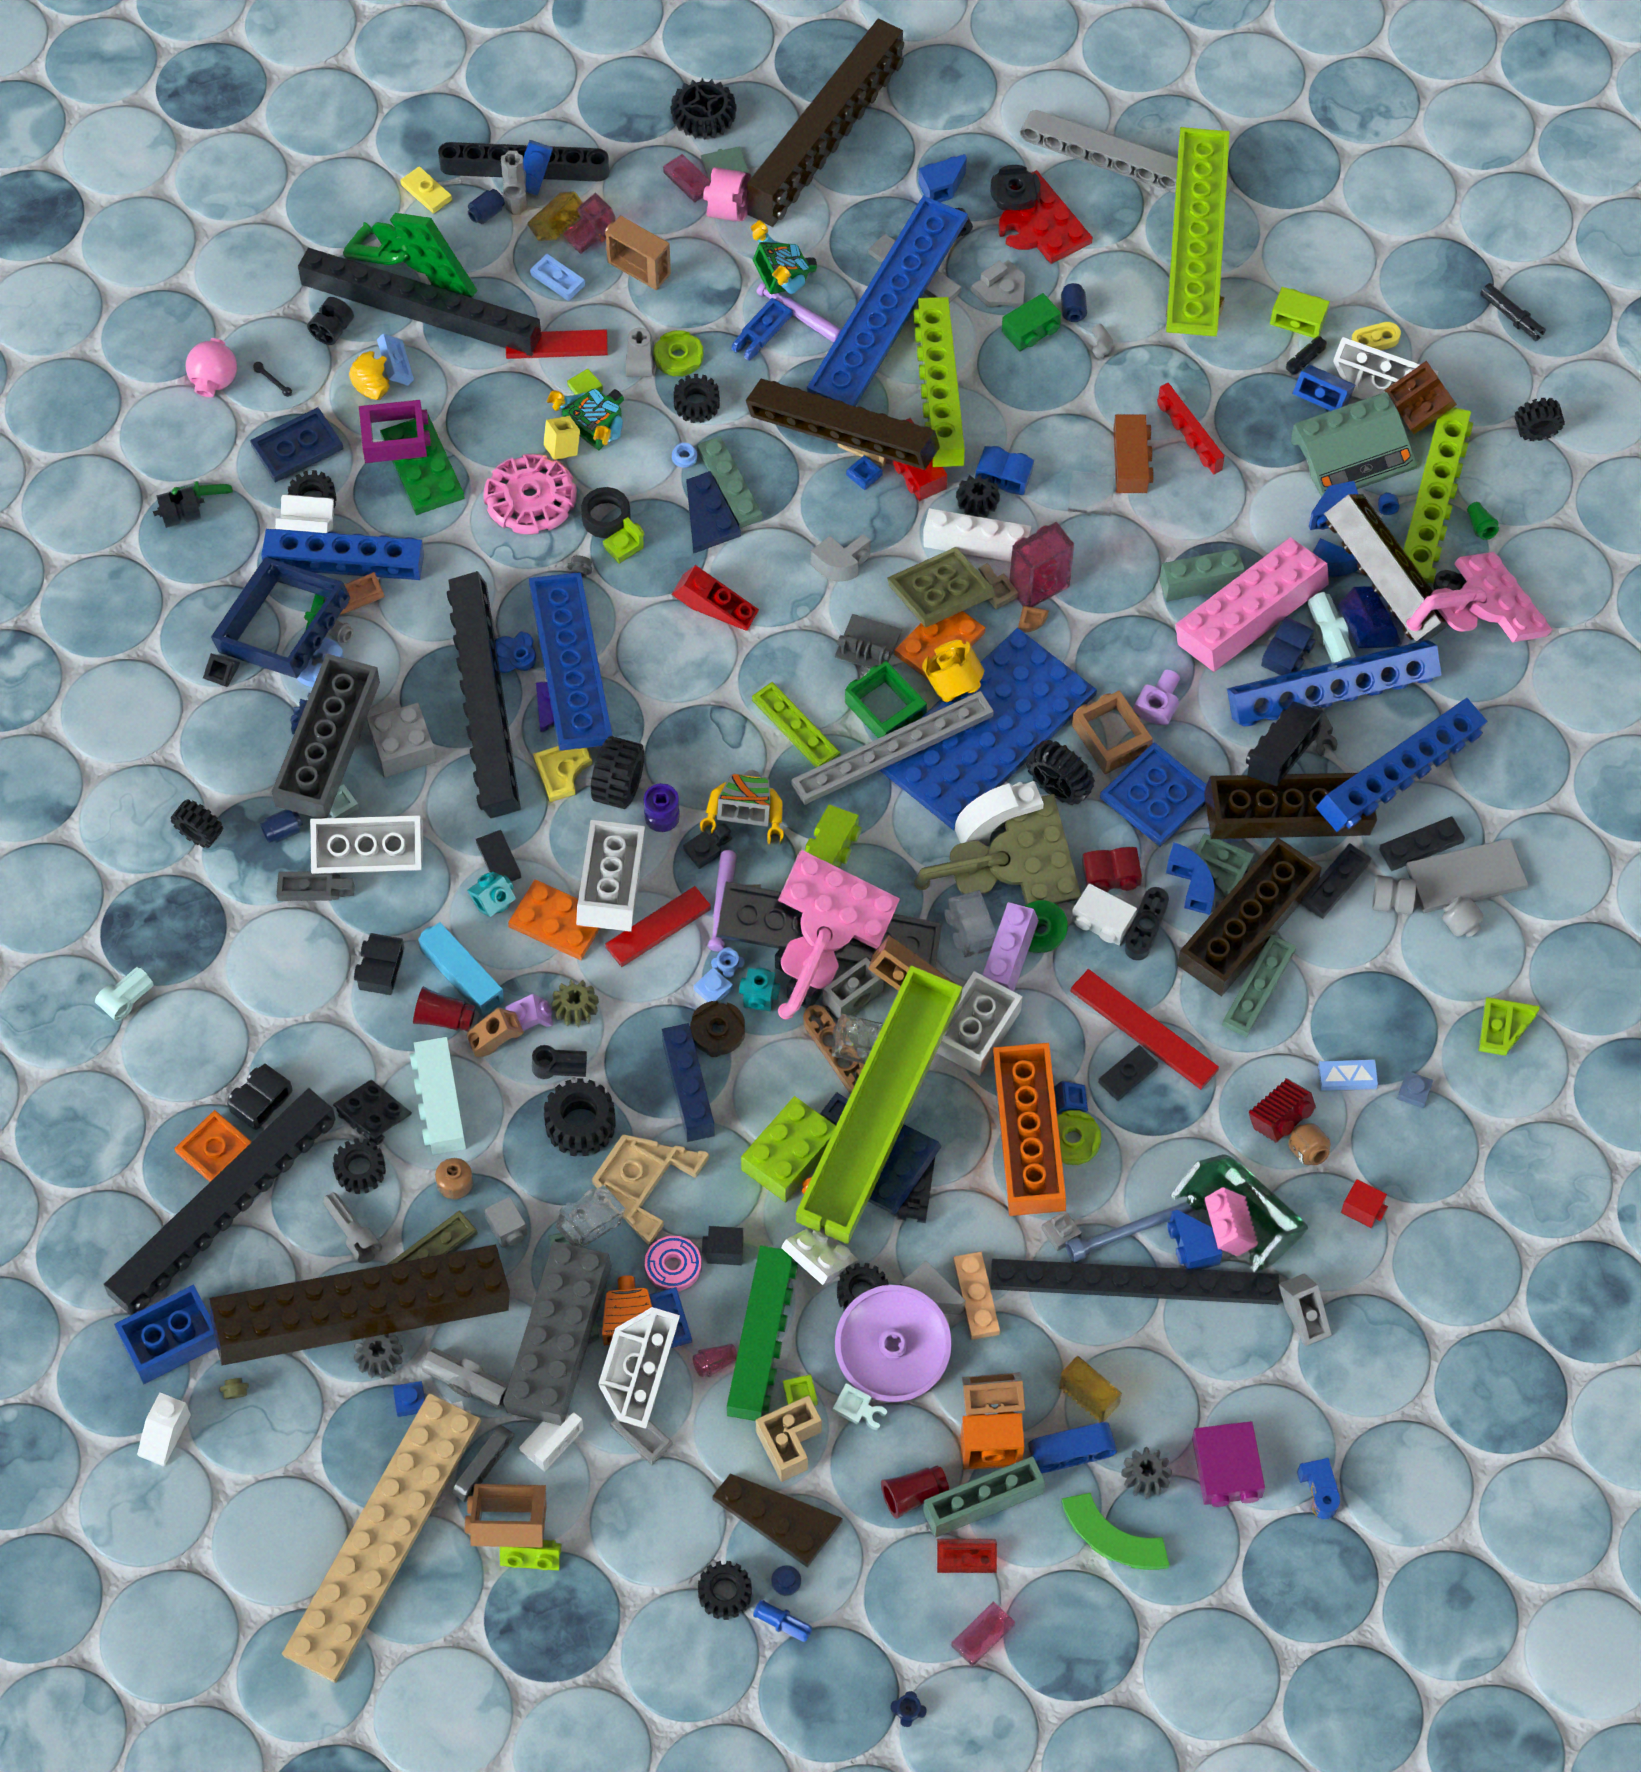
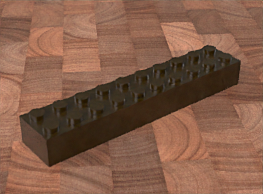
[747,18,905,227]
[209,1244,510,1366]

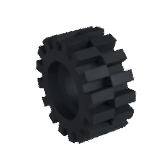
[673,374,720,423]
[1514,398,1565,441]
[288,470,337,508]
[170,799,224,848]
[333,1138,386,1194]
[837,1263,889,1311]
[698,1561,752,1620]

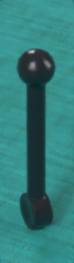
[253,362,292,397]

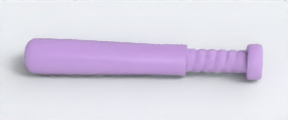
[757,282,841,342]
[708,850,737,952]

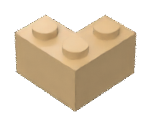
[756,1396,822,1482]

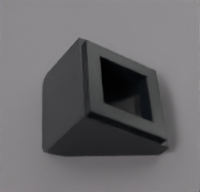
[203,653,240,687]

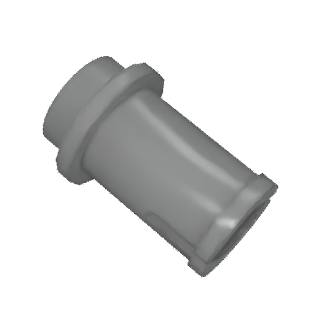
[328,620,353,643]

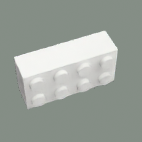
[576,820,645,931]

